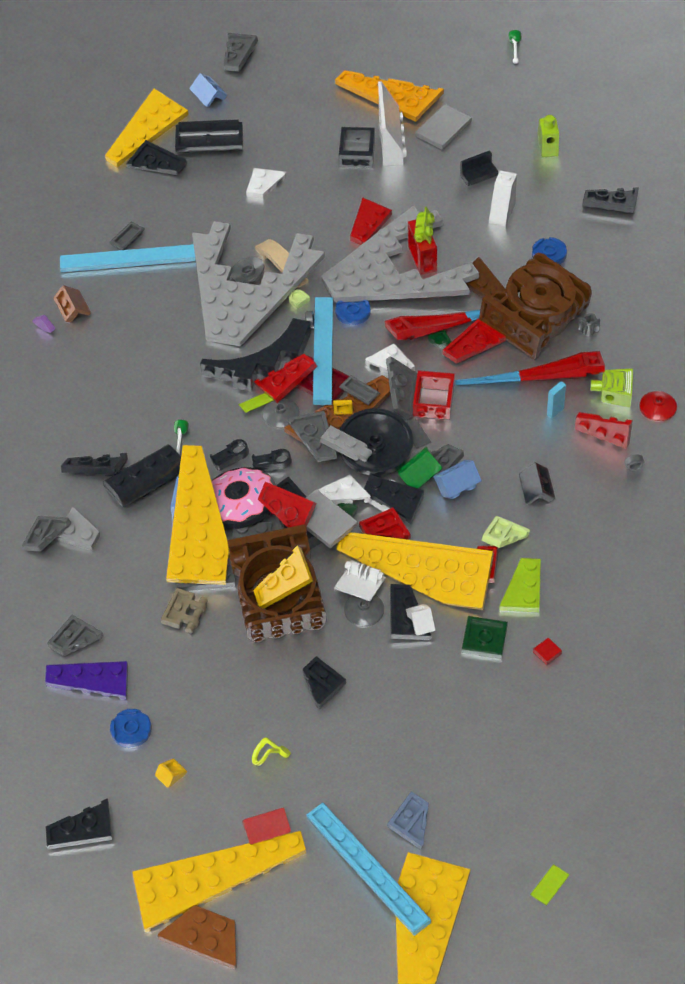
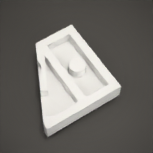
[365,344,415,373]

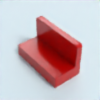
[242,807,291,845]

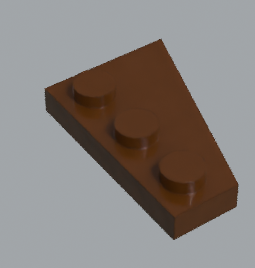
[466,257,505,298]

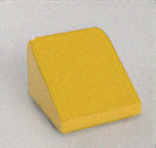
[333,400,353,415]
[155,758,187,788]

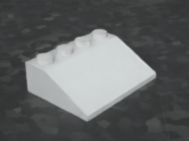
[378,81,406,166]

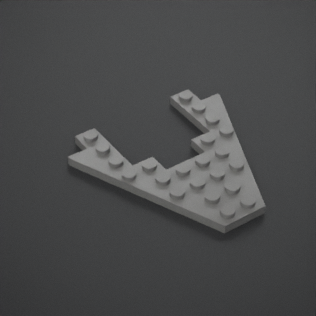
[321,206,479,303]
[192,221,325,346]

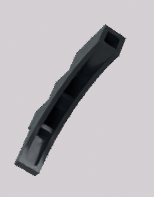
[200,318,311,391]

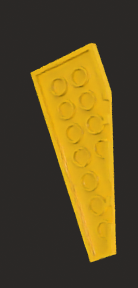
[166,445,229,585]
[337,532,494,610]
[396,852,470,984]

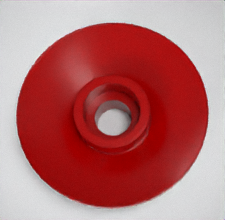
[639,391,677,421]

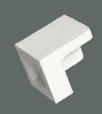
[406,604,435,636]

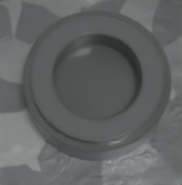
[305,311,315,329]
[624,454,645,471]

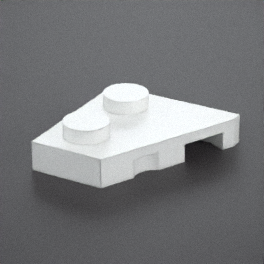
[246,168,286,199]
[318,475,371,505]

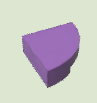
[32,315,56,333]

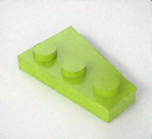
[499,558,541,613]

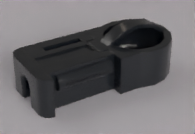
[210,439,249,471]
[252,449,292,472]

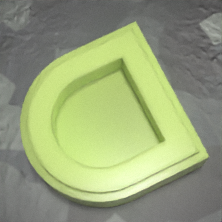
[289,290,310,310]

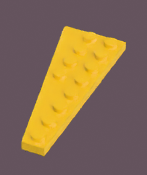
[132,831,306,933]

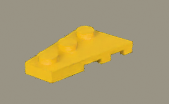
[253,545,313,609]

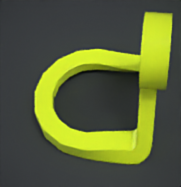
[252,737,291,766]

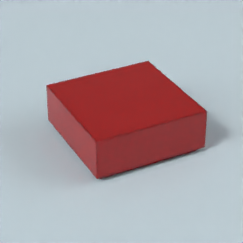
[533,638,562,665]

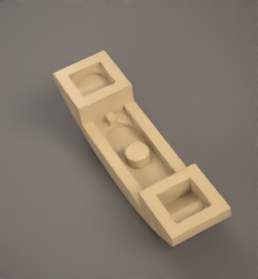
[255,239,308,290]

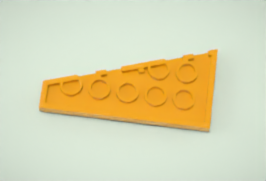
[335,70,444,122]

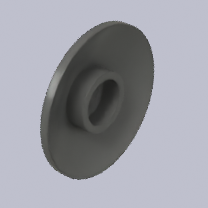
[231,257,265,283]
[262,398,299,429]
[344,595,384,627]

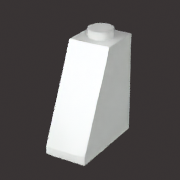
[489,170,517,227]

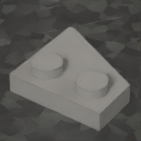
[57,507,100,550]

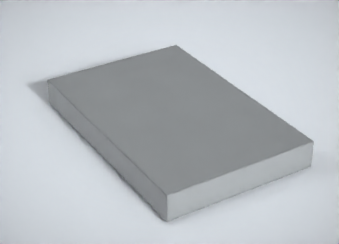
[415,104,472,150]
[306,489,358,549]

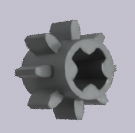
[578,313,600,336]

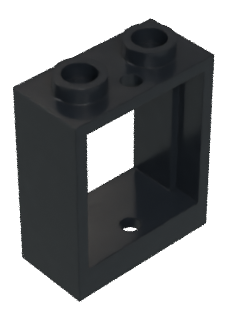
[339,127,375,168]

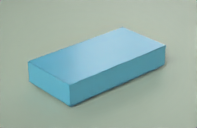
[547,381,566,419]

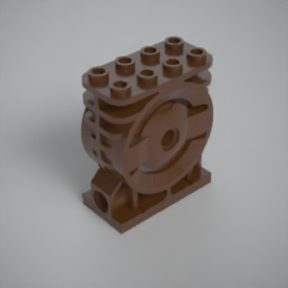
[479,253,592,360]
[227,524,326,642]

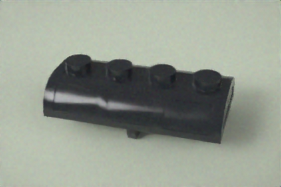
[175,119,243,153]
[103,444,181,507]

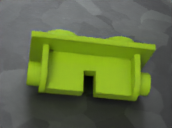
[414,206,435,244]

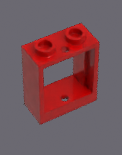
[408,220,437,275]
[413,370,455,420]

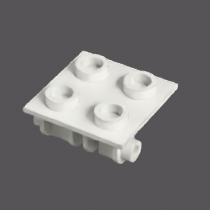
[334,560,386,601]

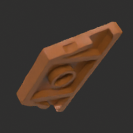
[158,905,237,969]

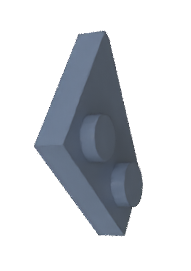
[387,791,429,850]

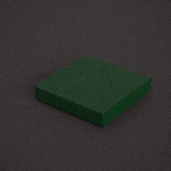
[461,616,508,659]

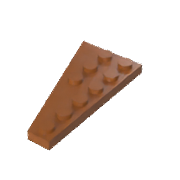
[284,375,391,451]

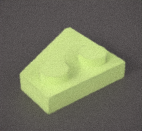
[481,516,530,548]

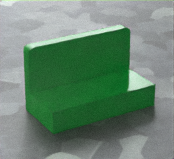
[397,446,442,488]

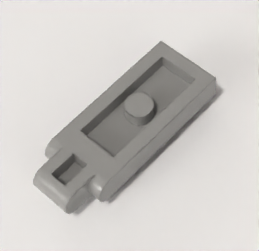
[320,425,372,462]

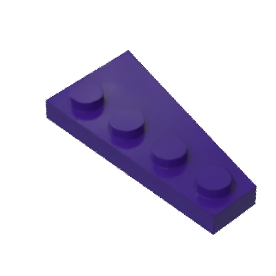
[45,661,128,700]

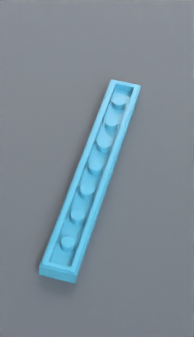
[60,244,196,273]
[313,297,333,405]
[306,802,431,936]

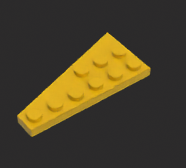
[105,88,189,168]

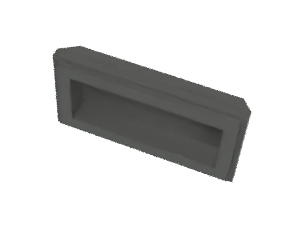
[109,221,145,250]
[339,375,380,405]

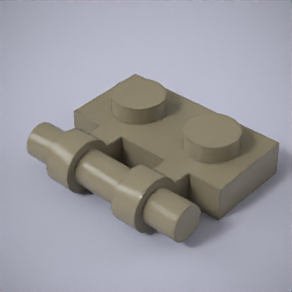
[161,588,208,633]

